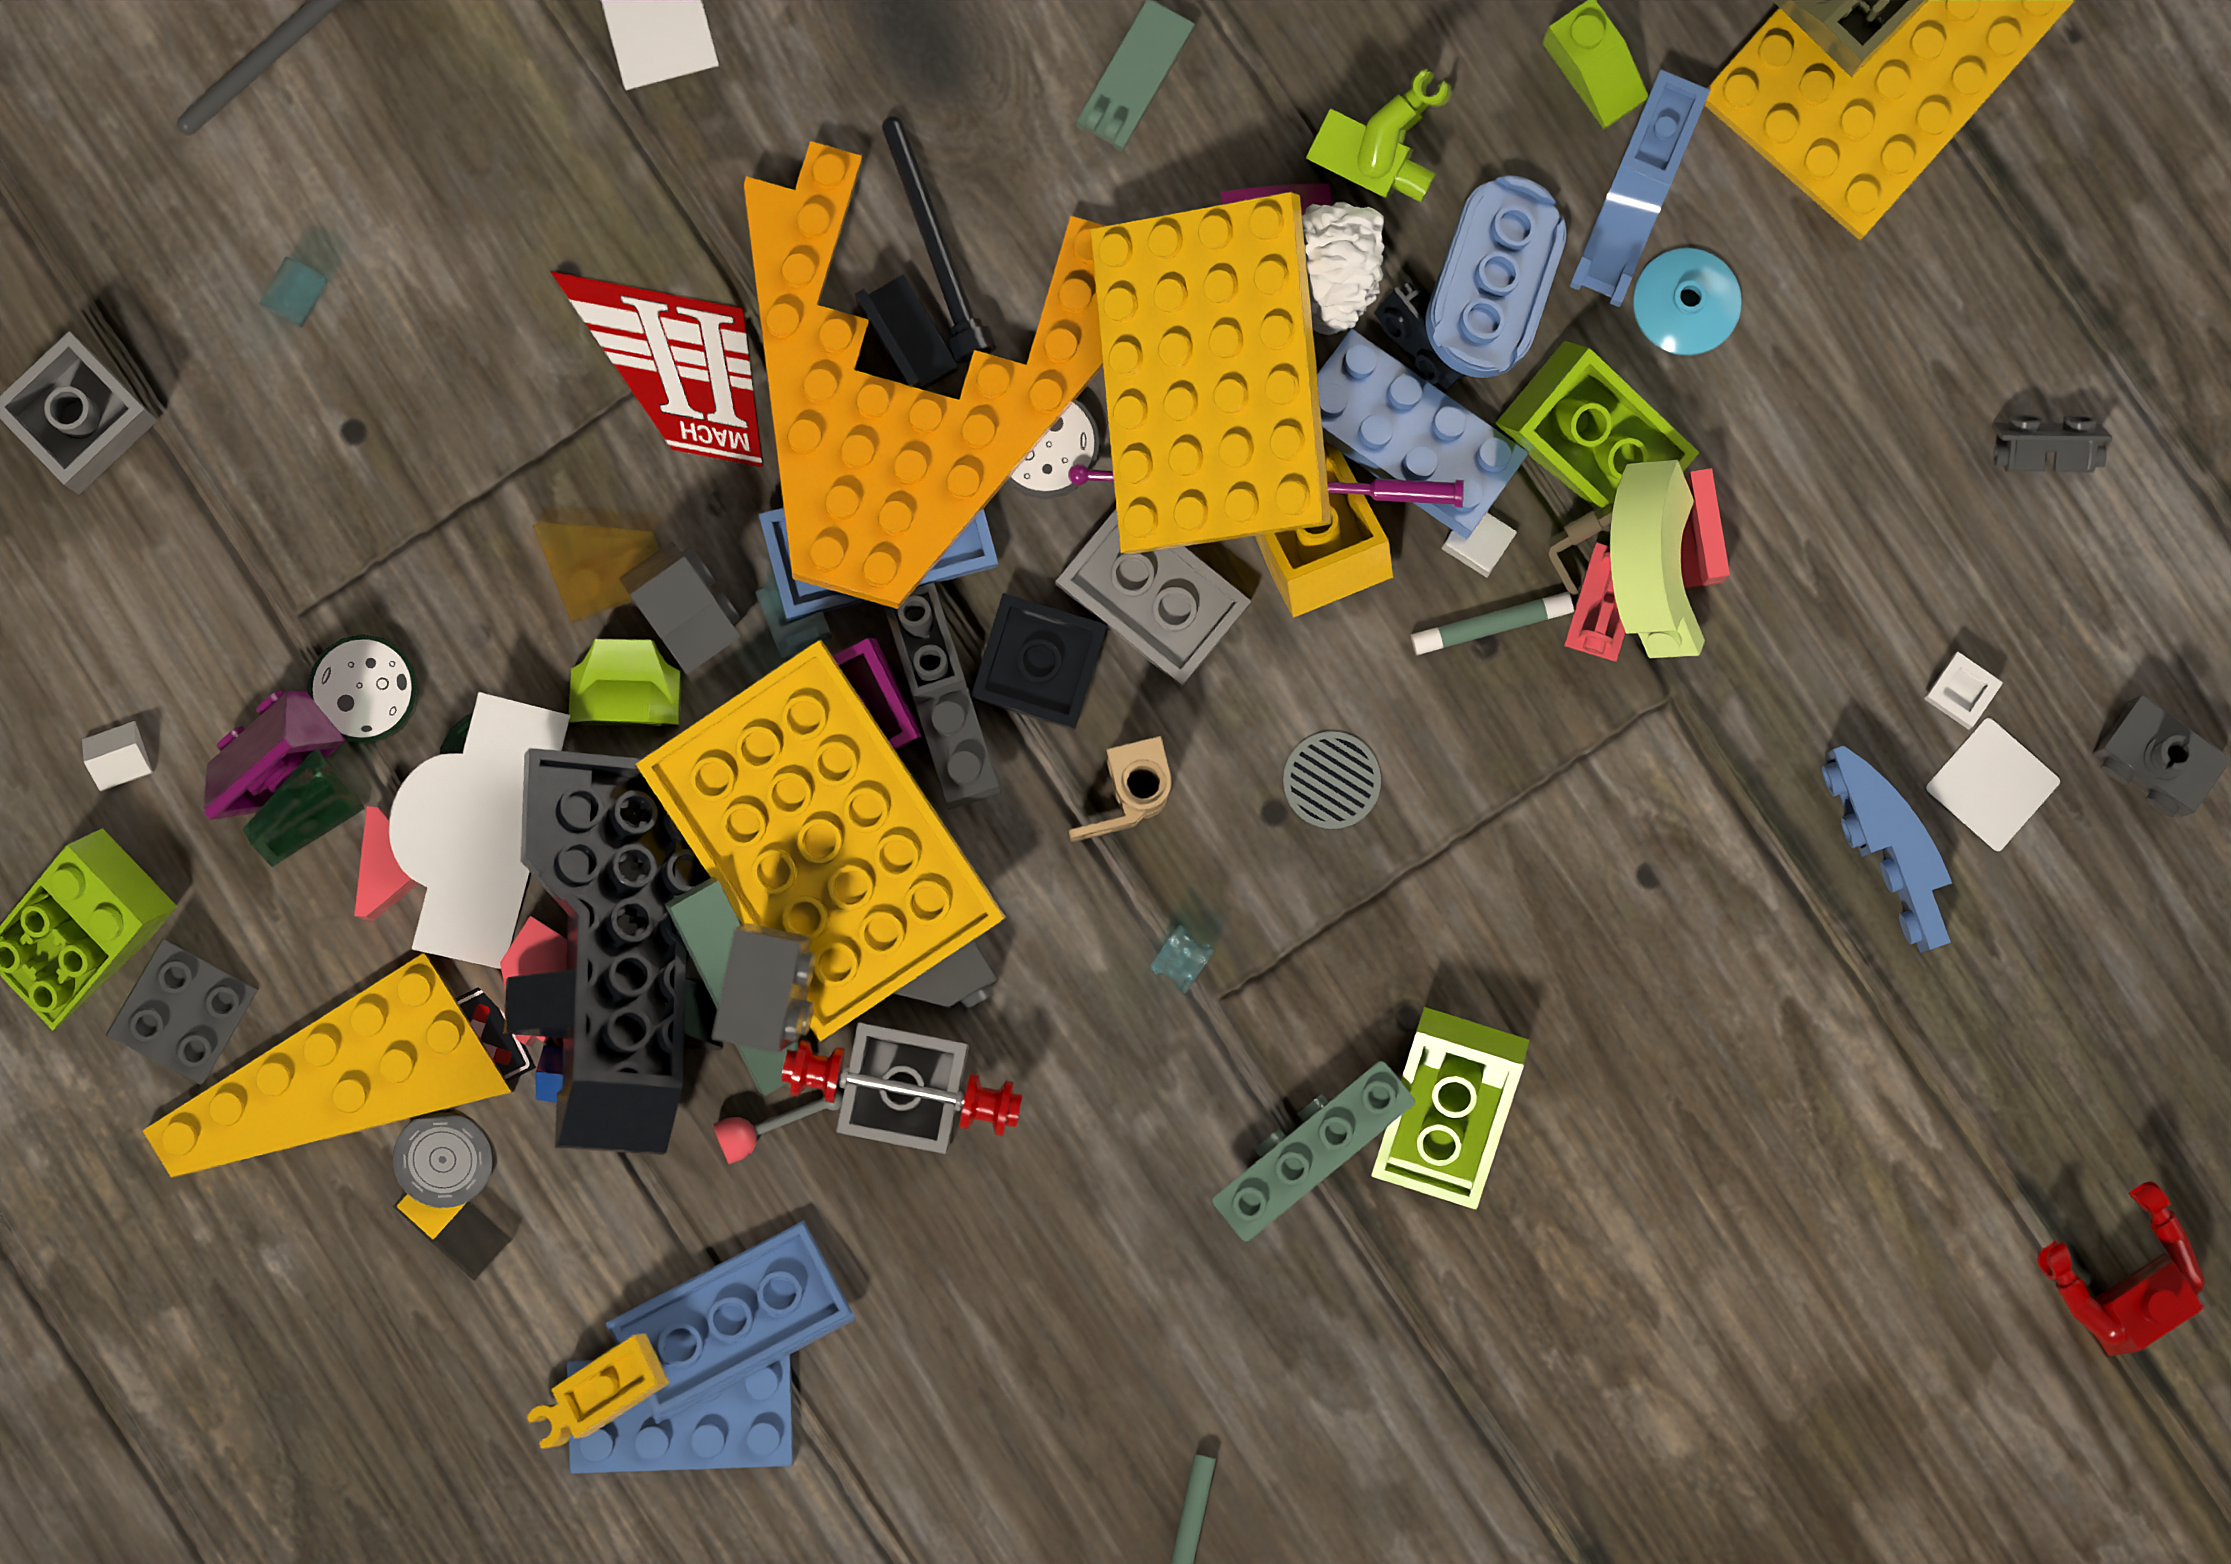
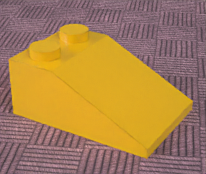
[1255,440,1393,618]

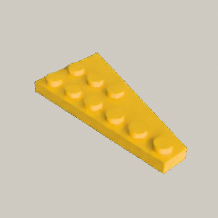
[142,953,514,1177]

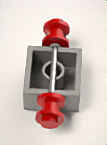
[781,1023,1023,1155]

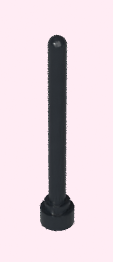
[882,116,997,363]

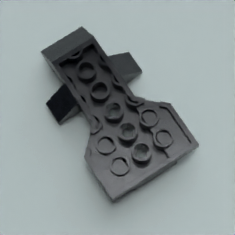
[504,748,723,1155]

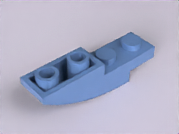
[1822,746,1952,953]

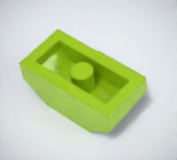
[569,639,682,727]

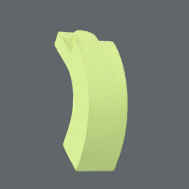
[1610,460,1705,658]

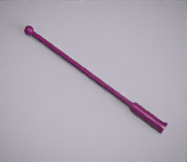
[1068,464,1464,508]

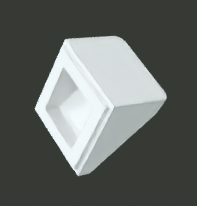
[1442,513,1517,578]

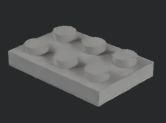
[1055,509,1252,687]

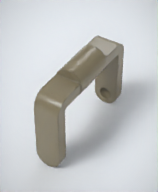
[1545,504,1614,597]

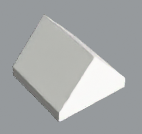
[82,721,153,791]

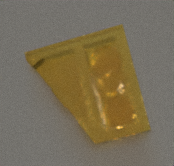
[533,522,660,624]

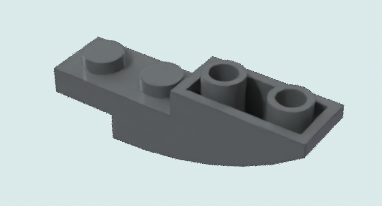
[884,582,1001,810]

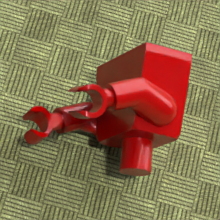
[2037,1181,2205,1356]

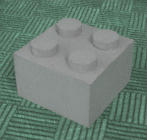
[0,331,158,495]

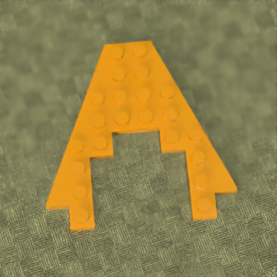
[744,141,1105,609]

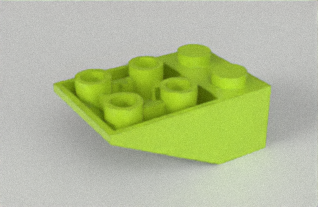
[0,828,178,1031]

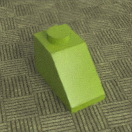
[1542,0,1649,130]

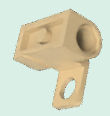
[1069,736,1171,842]

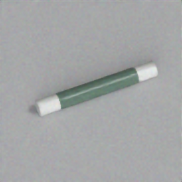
[1411,592,1574,655]

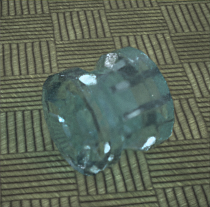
[1149,925,1215,995]

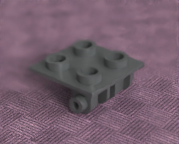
[106,938,258,1085]

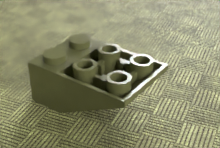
[1772,0,1929,78]

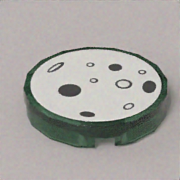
[307,634,420,745]

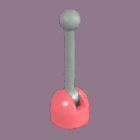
[712,1090,844,1165]

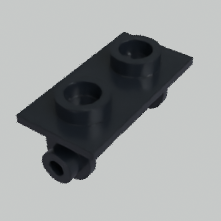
[1374,282,1467,394]

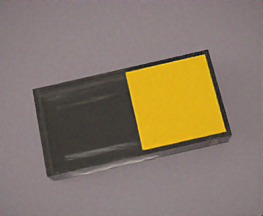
[392,1192,514,1281]

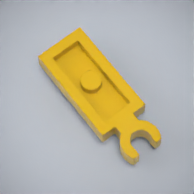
[527,1334,669,1448]

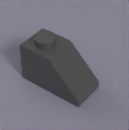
[892,940,997,1012]

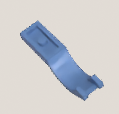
[1569,69,1710,307]

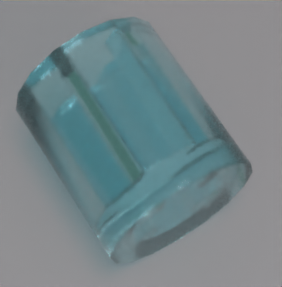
[259,256,328,328]

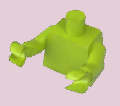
[1306,68,1452,203]

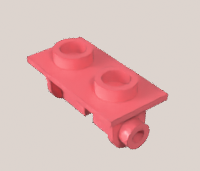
[1564,543,1625,662]

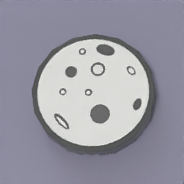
[1006,400,1100,499]

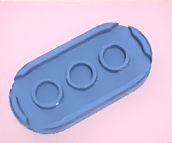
[1426,176,1566,378]

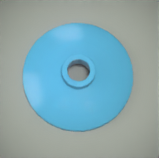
[1633,248,1741,356]

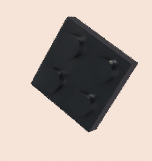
[971,593,1107,731]

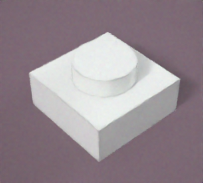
[1923,652,2003,729]

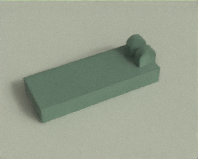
[1076,0,1195,153]

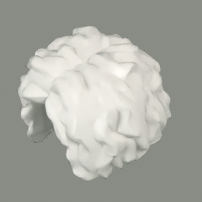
[1302,202,1384,335]

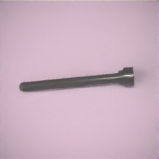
[177,0,344,135]

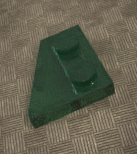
[243,749,365,867]

